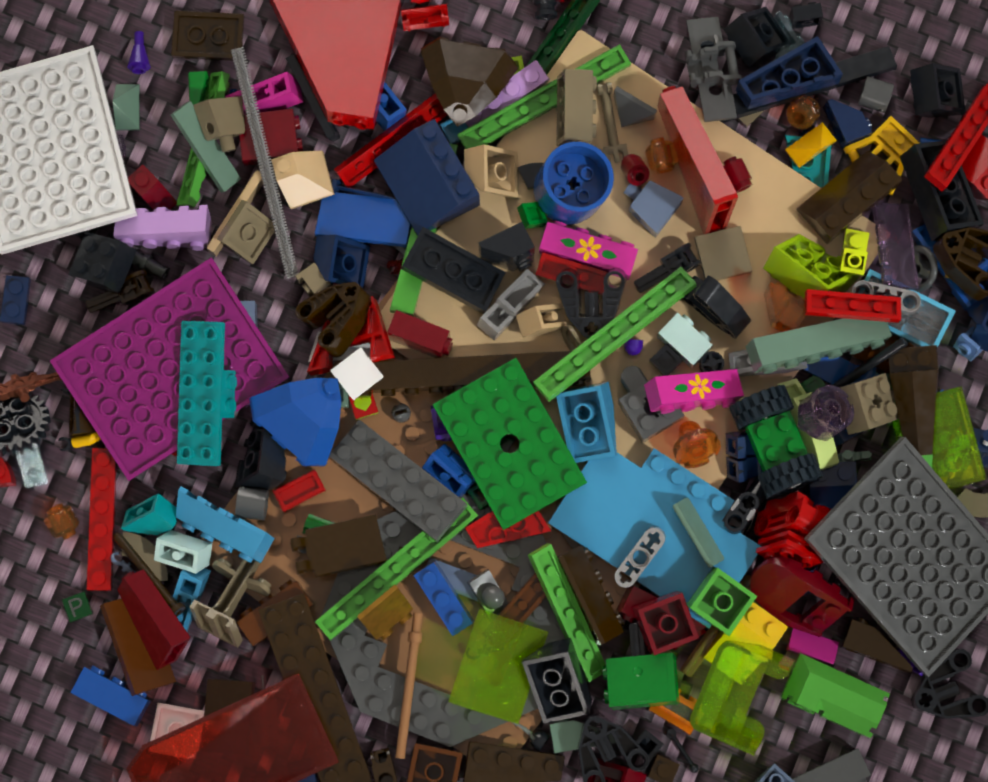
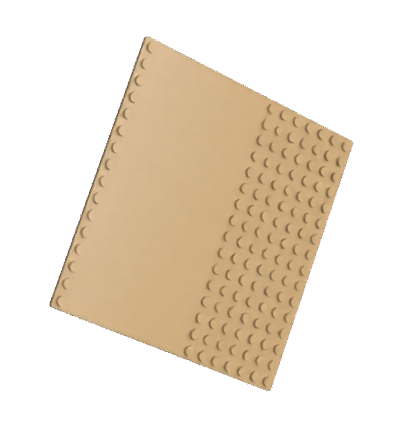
[381,30,889,489]

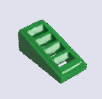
[188,71,209,105]

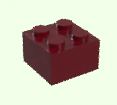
[632,591,699,655]

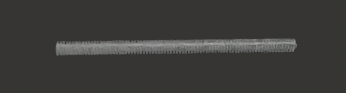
[231,47,299,279]

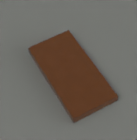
[100,599,176,696]

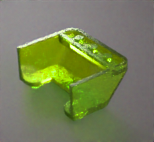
[690,641,795,756]

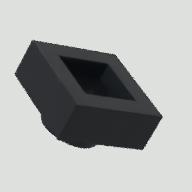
[649,344,683,376]

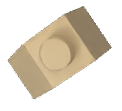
[516,303,573,338]

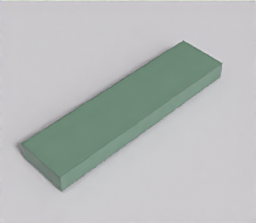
[170,101,241,193]

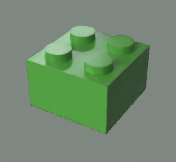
[687,567,757,636]

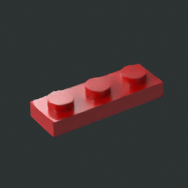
[536,252,608,295]

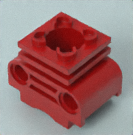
[754,491,831,569]

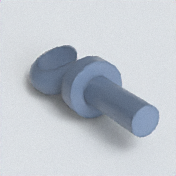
[110,552,136,573]

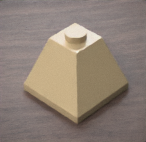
[464,145,518,198]
[271,150,335,209]

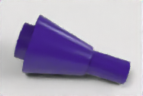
[127,31,151,74]

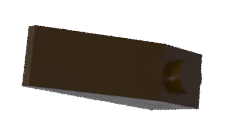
[840,617,913,673]

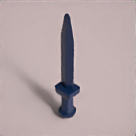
[331,179,394,199]

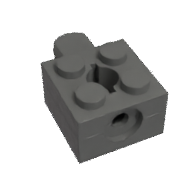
[618,366,685,443]

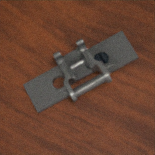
[685,17,742,122]

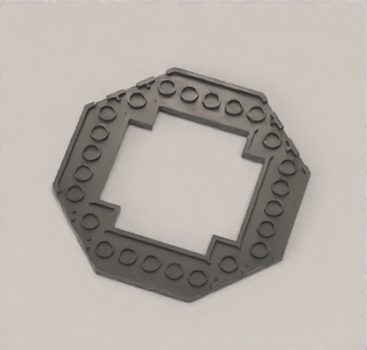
[321,494,565,747]

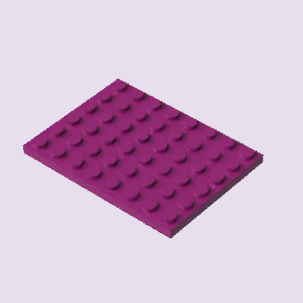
[50,257,289,481]

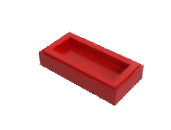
[273,469,326,512]

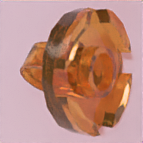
[673,421,721,468]

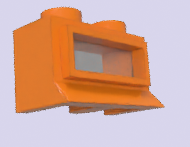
[647,689,704,735]

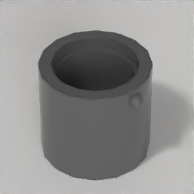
[858,76,894,113]
[235,487,269,521]

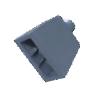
[624,181,683,238]

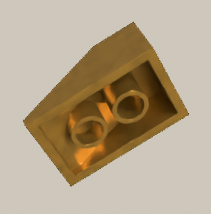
[357,585,413,641]

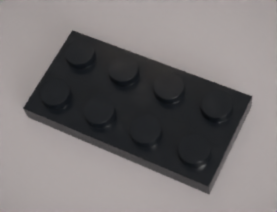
[401,227,506,314]

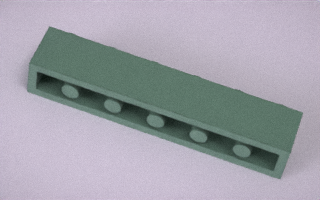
[745,318,892,374]

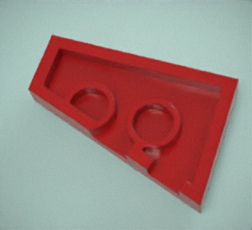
[465,511,551,549]

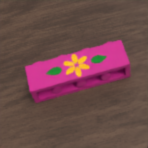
[539,221,638,280]
[644,369,744,414]

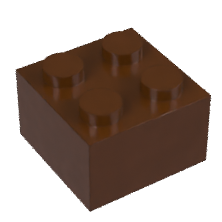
[407,743,463,782]

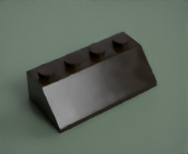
[796,150,902,244]
[557,545,625,645]

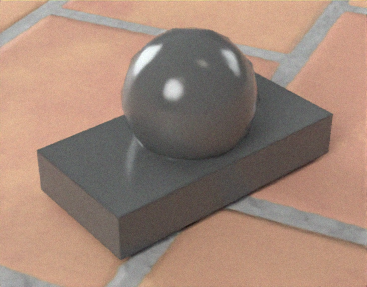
[467,569,508,622]

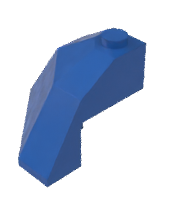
[249,378,341,466]

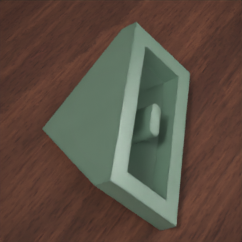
[113,84,140,131]

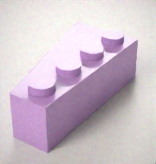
[114,205,212,251]

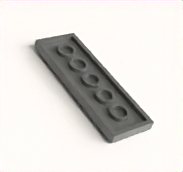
[329,420,468,542]

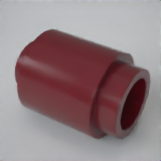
[621,154,650,186]
[723,156,753,193]

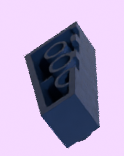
[735,36,843,109]

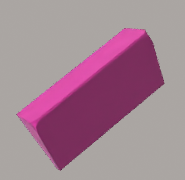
[786,628,839,665]

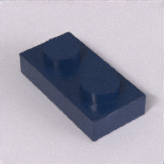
[0,275,31,325]

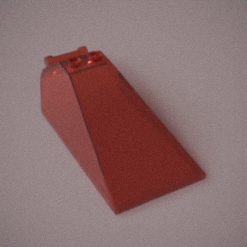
[126,673,339,782]

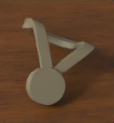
[562,324,582,351]

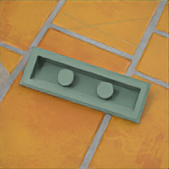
[673,498,724,568]

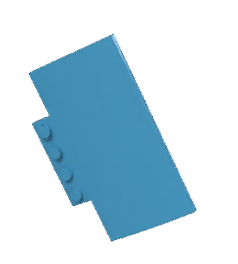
[548,448,762,629]

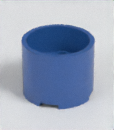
[534,142,614,225]

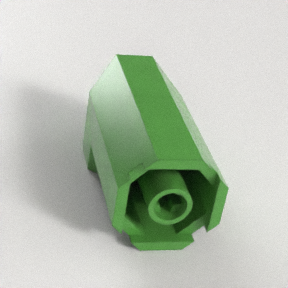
[780,653,890,738]

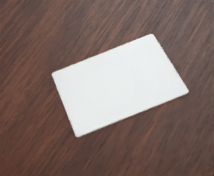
[331,348,384,400]

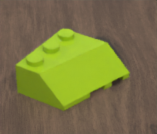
[763,234,861,301]

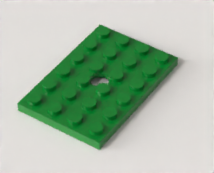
[432,358,587,530]

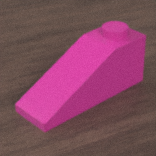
[226,72,304,114]

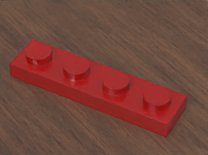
[805,289,901,323]

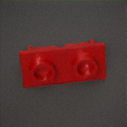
[401,4,449,32]

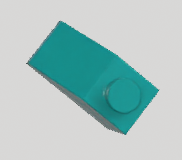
[121,494,177,536]

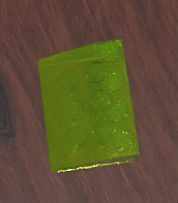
[892,386,987,490]
[448,609,548,724]

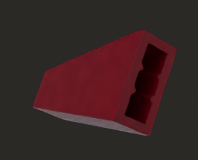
[118,569,191,670]

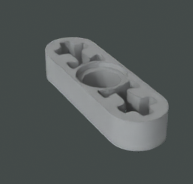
[614,526,666,588]

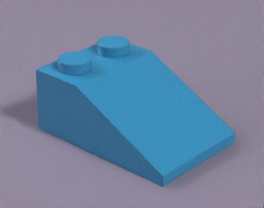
[556,382,617,463]

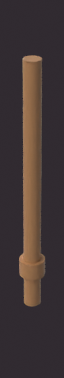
[395,613,423,759]

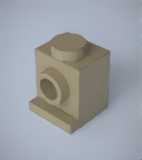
[295,263,331,297]

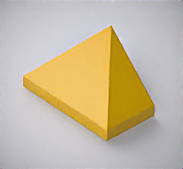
[785,122,837,168]

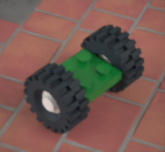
[729,385,823,499]

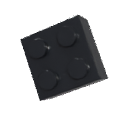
[789,2,823,30]

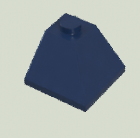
[313,235,370,289]

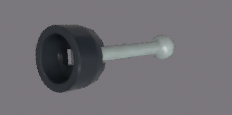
[510,719,550,751]

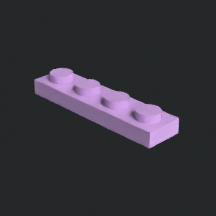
[466,60,550,127]

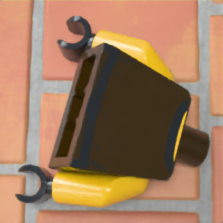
[58,381,101,452]

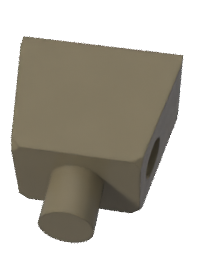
[193,96,245,153]

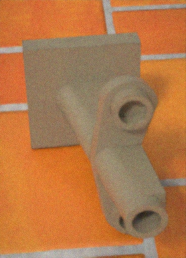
[189,558,271,648]

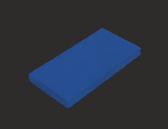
[315,192,411,247]

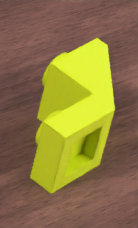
[840,228,870,276]

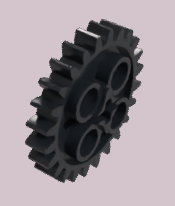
[0,392,51,457]

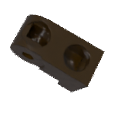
[370,747,398,782]

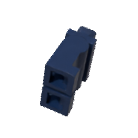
[725,430,763,483]

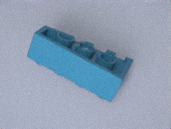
[176,486,275,563]

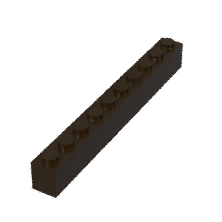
[358,351,591,398]

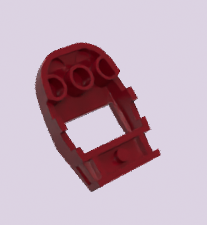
[750,557,855,637]

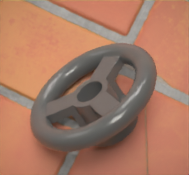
[898,245,938,292]

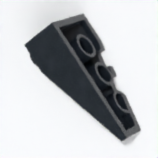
[235,389,287,490]

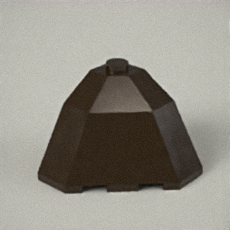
[421,37,518,127]

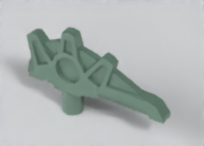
[838,450,872,462]

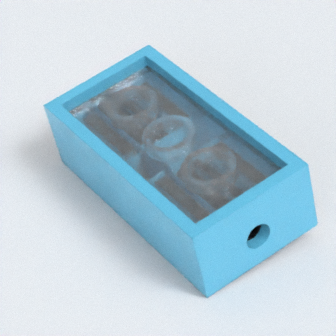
[858,269,956,347]

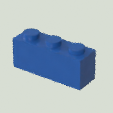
[414,561,474,636]
[70,665,151,726]

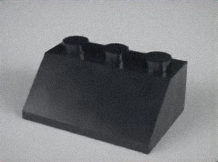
[479,222,535,272]
[522,638,592,724]

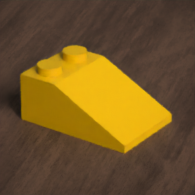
[703,602,788,685]

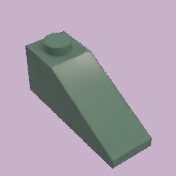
[549,719,616,753]

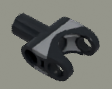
[724,476,767,535]

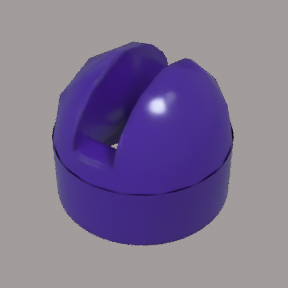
[624,339,643,356]

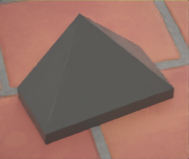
[614,86,657,127]

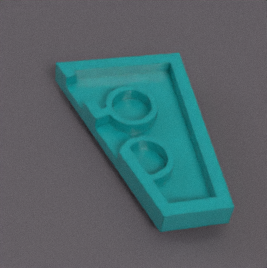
[784,135,831,188]

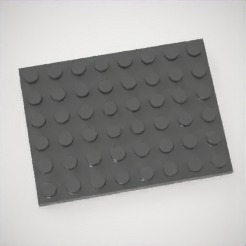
[804,437,988,677]

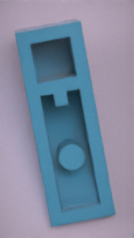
[173,568,211,632]

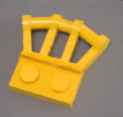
[843,116,920,196]

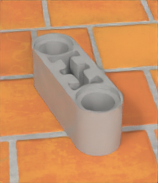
[851,280,921,315]

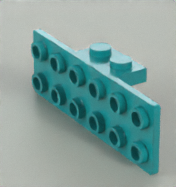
[177,321,237,466]

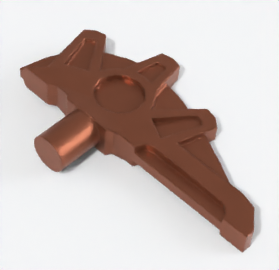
[0,372,62,402]

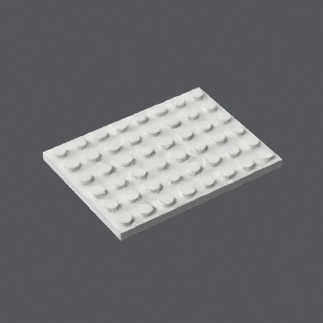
[0,45,138,255]

